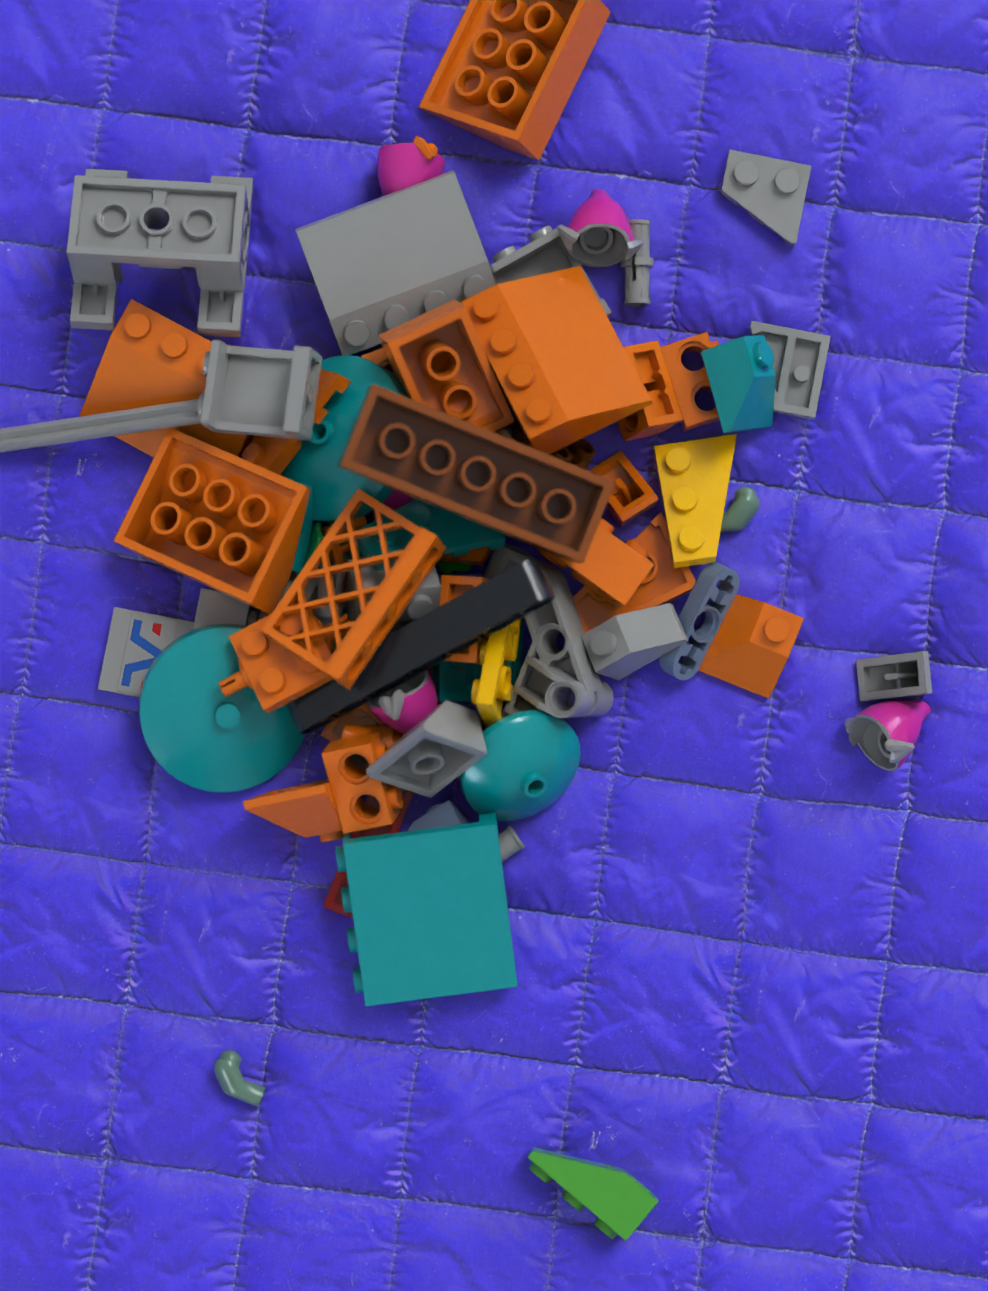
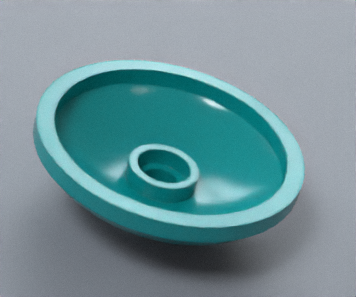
[460,710,581,821]

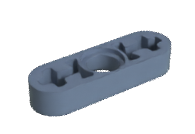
[659,562,740,681]

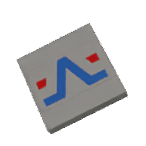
[98,607,194,698]

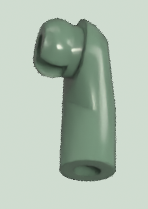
[721,487,760,533]

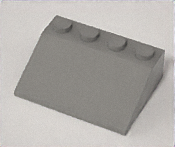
[295,170,496,356]

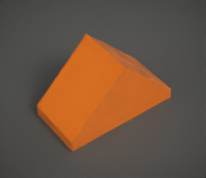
[589,450,659,528]

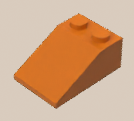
[378,299,515,432]

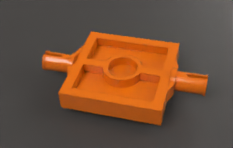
[218,599,352,714]

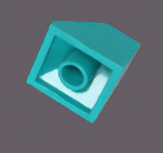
[701,335,776,433]

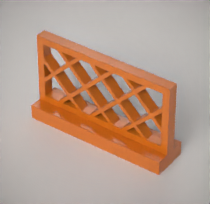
[261,488,446,690]

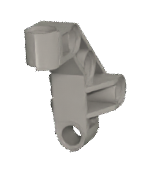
[483,543,614,718]

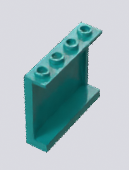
[336,812,518,1006]

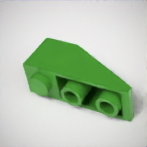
[527,1147,659,1241]

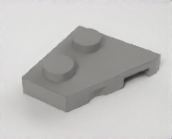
[721,150,811,247]
[749,321,831,420]

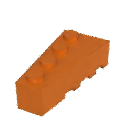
[517,518,654,608]

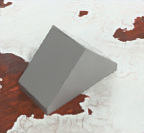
[856,651,932,701]

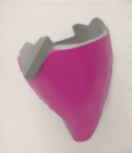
[557,189,644,267]
[368,670,438,735]
[845,700,931,771]

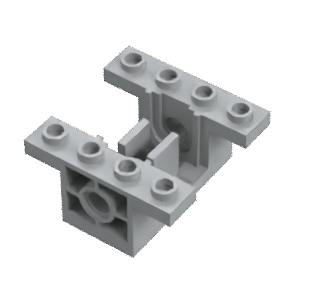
[67,169,254,338]

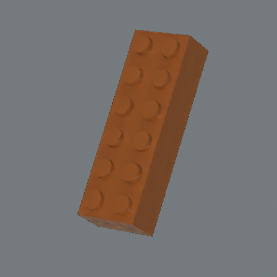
[337,384,615,563]

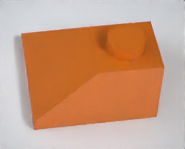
[698,594,804,699]
[243,779,343,843]

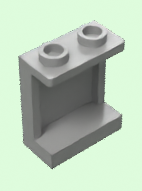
[490,225,612,319]
[197,340,322,441]

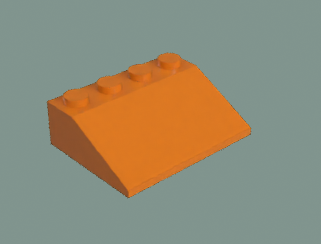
[419,0,611,160]
[459,266,653,455]
[79,299,254,458]
[114,428,311,615]

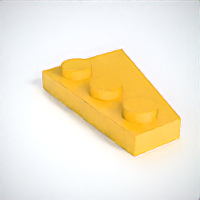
[654,434,737,568]
[471,619,521,729]

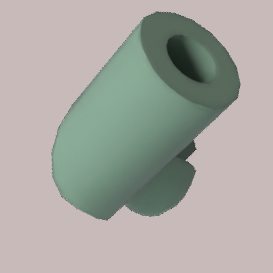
[214,1050,266,1107]

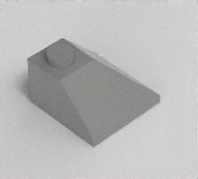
[366,700,487,798]

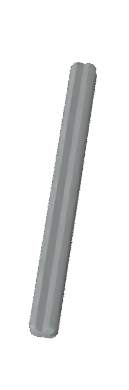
[0,399,201,453]

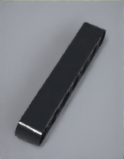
[286,558,555,735]

